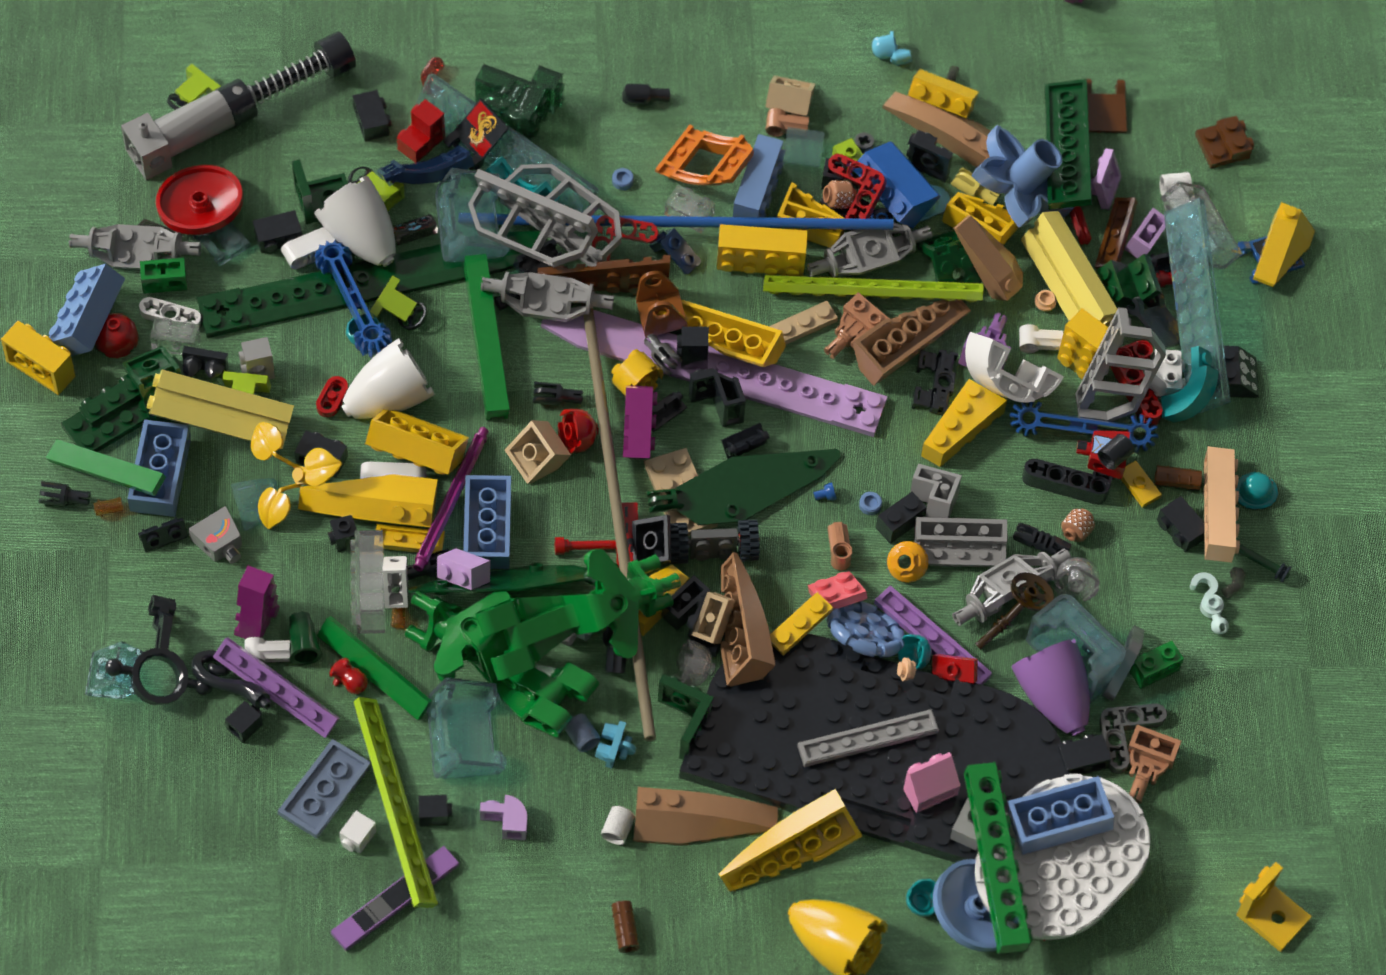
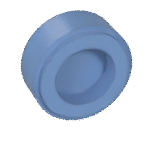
[612,168,634,190]
[859,492,882,515]

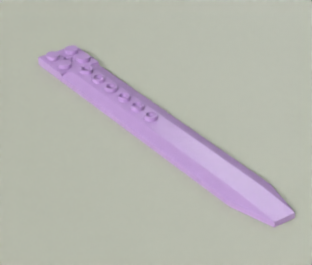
[541,310,887,437]

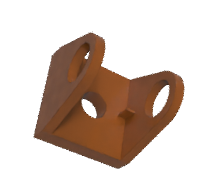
[636,271,688,338]

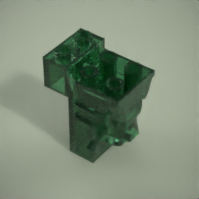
[475,64,565,144]

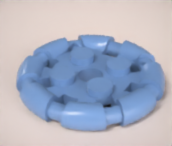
[826,601,905,658]

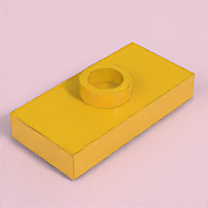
[1121,461,1162,508]

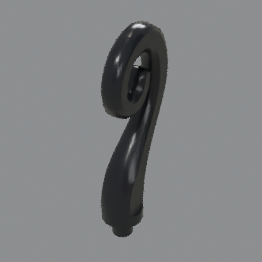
[191,650,272,710]

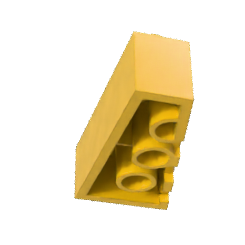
[921,379,1007,467]

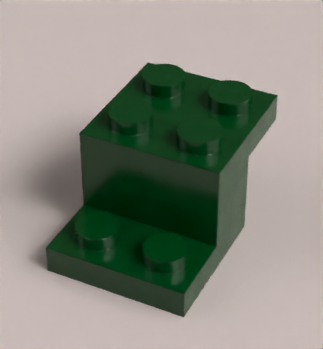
[1095,254,1162,314]

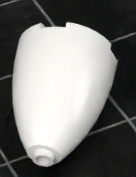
[314,176,396,267]
[342,338,435,419]

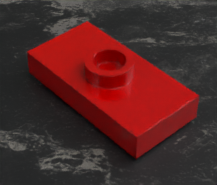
[932,654,978,683]

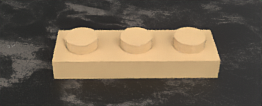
[770,301,838,344]

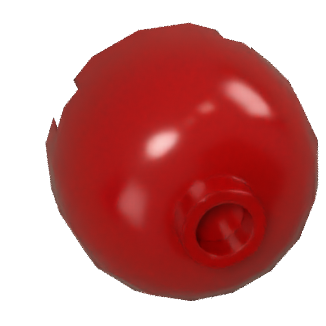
[95,313,139,358]
[558,409,599,453]

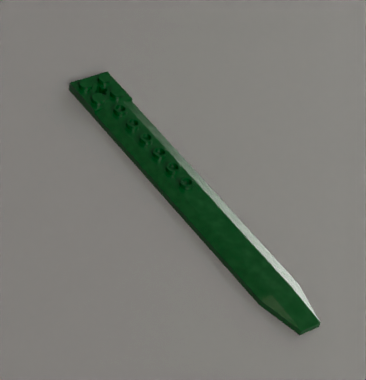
[196,231,540,338]

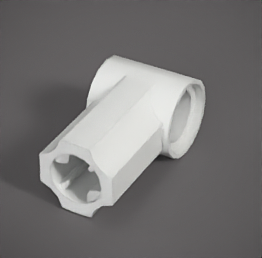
[1019,324,1063,353]
[245,637,290,664]

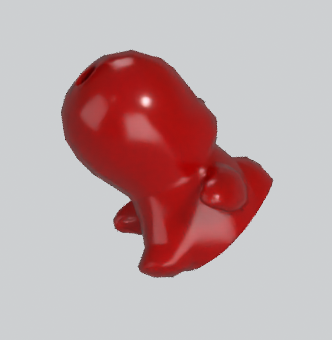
[330,658,368,695]

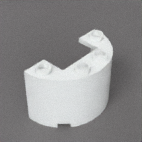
[965,332,1064,402]

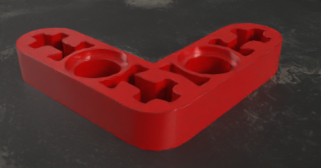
[828,154,887,219]
[588,215,659,267]

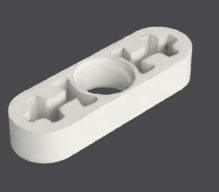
[139,297,202,331]

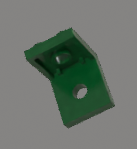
[292,159,348,225]
[916,230,982,300]
[122,346,182,423]
[658,674,714,760]

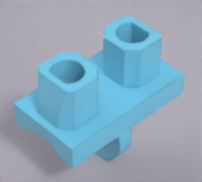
[595,721,636,769]

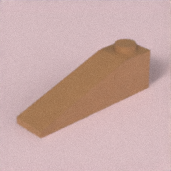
[954,215,1023,301]

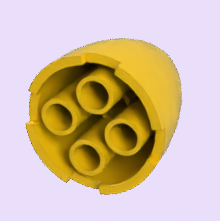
[788,900,888,975]

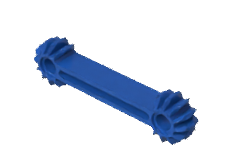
[315,239,392,358]
[1010,401,1158,452]

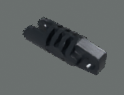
[1013,522,1072,555]

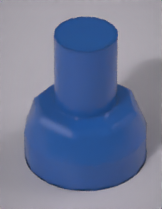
[813,482,837,501]

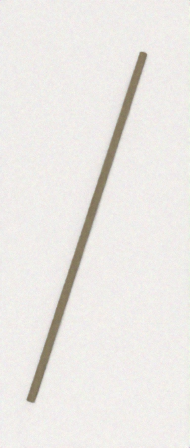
[581,303,656,741]

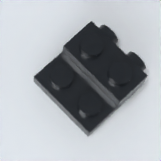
[906,130,953,183]

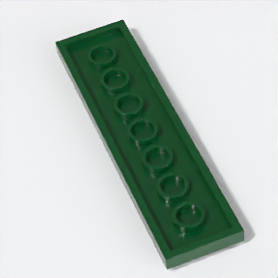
[1045,79,1092,210]

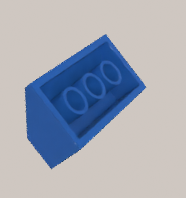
[854,141,941,229]

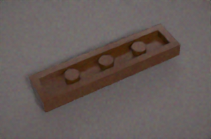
[1095,197,1138,270]

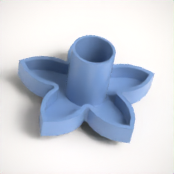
[971,125,1074,228]

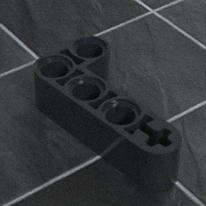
[1022,458,1113,505]

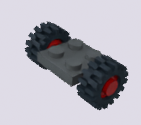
[670,520,760,564]

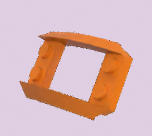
[655,125,754,186]

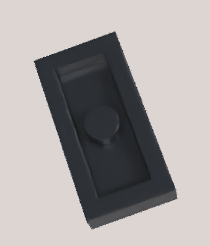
[182,346,229,379]

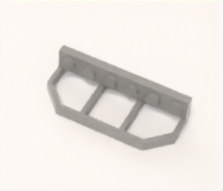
[500,164,622,267]
[468,169,598,267]
[1075,307,1166,422]

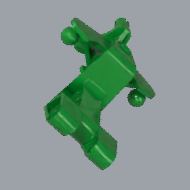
[475,549,681,680]
[405,591,599,737]

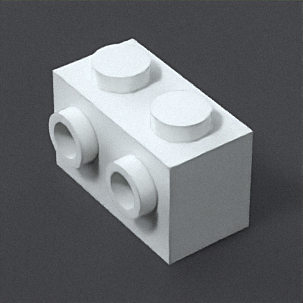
[1152,349,1186,399]

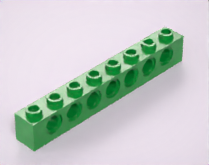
[964,762,1033,954]

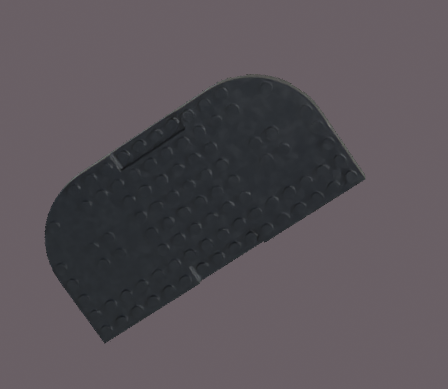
[679,634,1069,863]

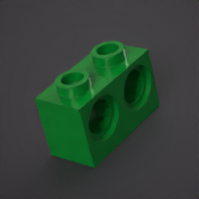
[140,258,188,294]
[1129,641,1184,689]

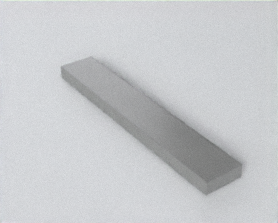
[797,709,939,767]

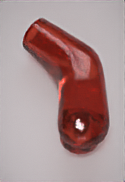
[420,57,444,95]

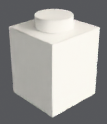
[339,811,376,853]

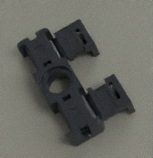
[911,350,958,416]

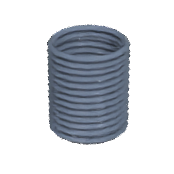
[565,714,600,752]

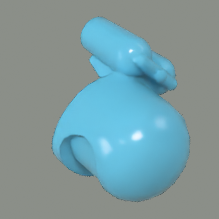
[872,31,912,65]

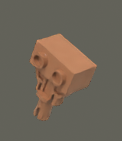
[824,292,888,359]
[1128,725,1181,804]

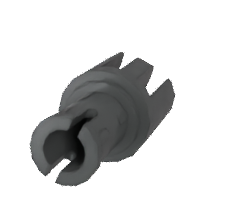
[644,334,682,375]

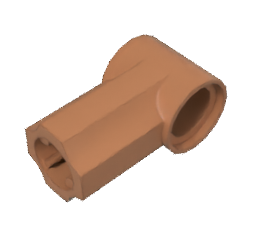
[765,108,809,137]
[827,522,852,571]

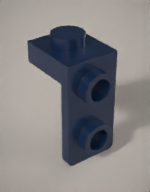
[649,228,701,275]

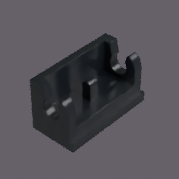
[513,238,562,273]

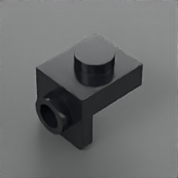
[327,515,358,552]

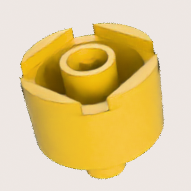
[611,349,663,396]

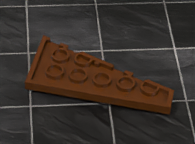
[537,255,671,295]

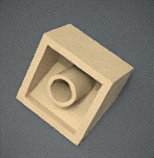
[765,76,815,116]
[505,420,571,484]

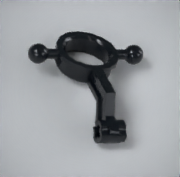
[105,595,213,705]

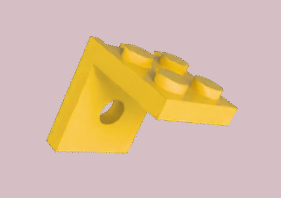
[1236,862,1312,952]

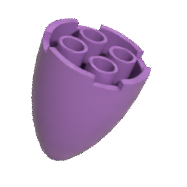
[1011,639,1090,736]

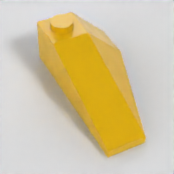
[1253,202,1315,287]

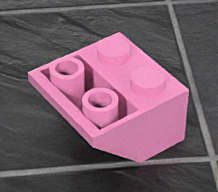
[903,752,960,813]

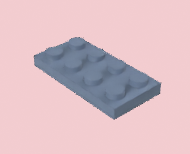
[277,739,371,839]

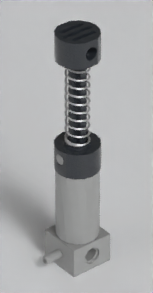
[121,31,356,180]

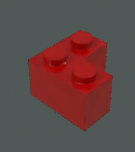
[397,99,445,163]

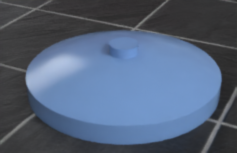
[933,859,997,952]

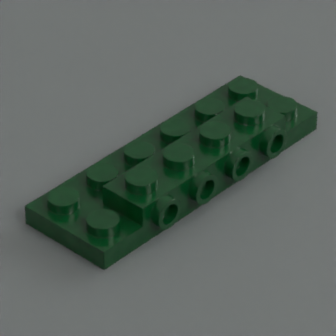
[61,355,192,452]

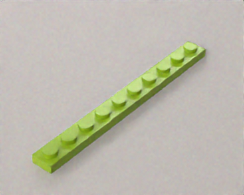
[763,275,984,302]
[354,697,438,909]

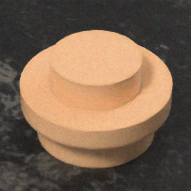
[1034,290,1057,311]
[897,658,916,681]

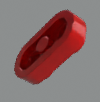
[316,376,348,418]

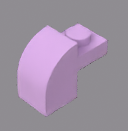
[480,795,527,840]

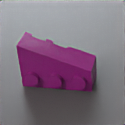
[623,386,657,458]
[234,566,280,639]

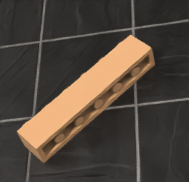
[1204,446,1240,563]

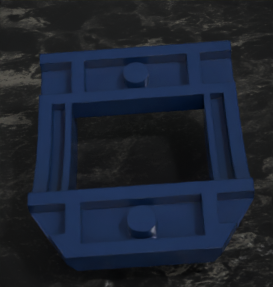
[377,145,475,184]

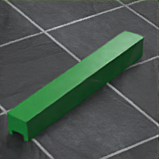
[464,254,510,420]

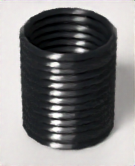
[1098,434,1135,470]

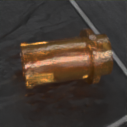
[93,497,123,517]
[391,608,407,629]

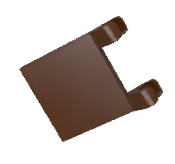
[1087,79,1127,133]

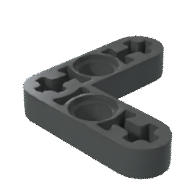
[1102,625,1145,701]
[1099,704,1167,774]

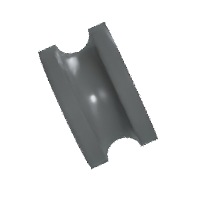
[855,132,874,154]

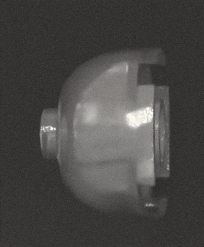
[1054,557,1100,602]
[674,639,715,686]

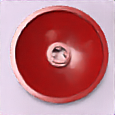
[156,165,244,235]

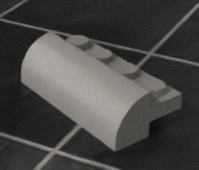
[914,517,1007,568]

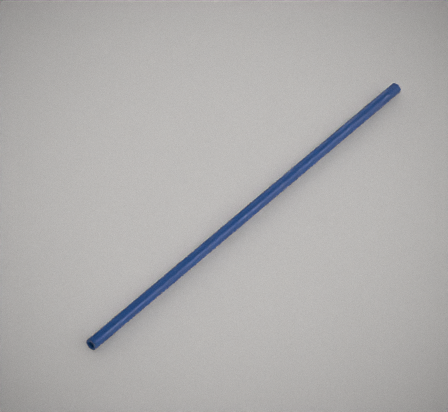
[459,213,894,230]

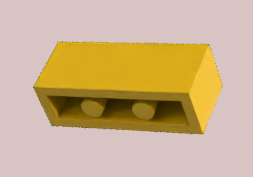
[908,69,979,118]

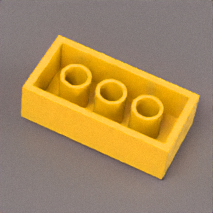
[716,224,807,276]
[365,409,469,475]

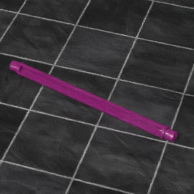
[413,427,489,572]

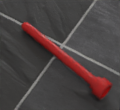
[554,537,616,555]

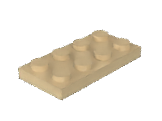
[644,448,718,536]

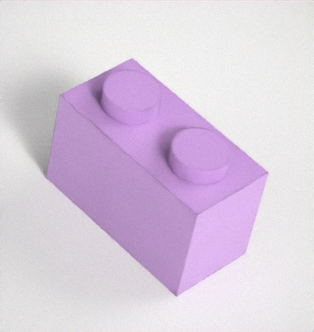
[1124,208,1170,258]
[437,548,490,590]

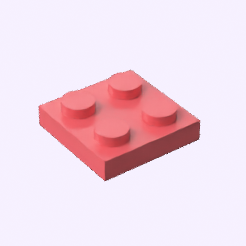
[808,571,868,609]

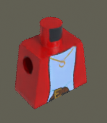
[1076,431,1130,479]

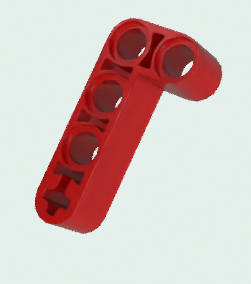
[1111,340,1163,427]

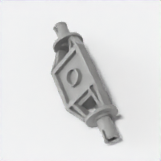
[807,223,932,278]
[69,224,202,270]
[481,272,614,322]
[952,548,1072,626]

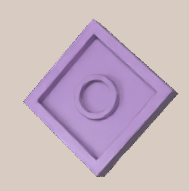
[1091,149,1121,210]

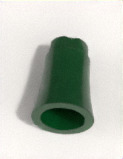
[288,611,322,665]

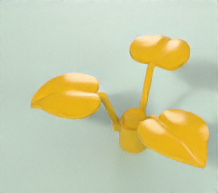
[251,422,342,530]

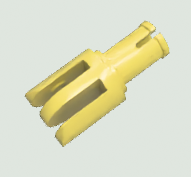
[951,167,1000,205]

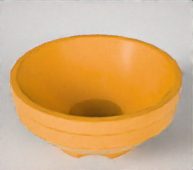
[887,541,929,583]

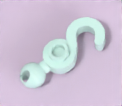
[1190,572,1229,635]

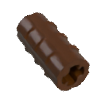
[1154,465,1202,490]
[611,900,639,953]

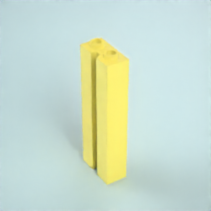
[1021,211,1117,327]
[146,370,294,450]

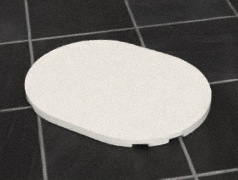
[975,774,1150,940]

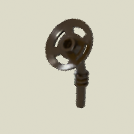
[975,572,1054,650]

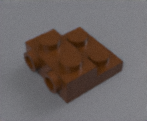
[1195,115,1254,169]

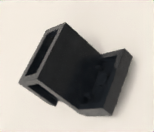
[689,368,746,428]

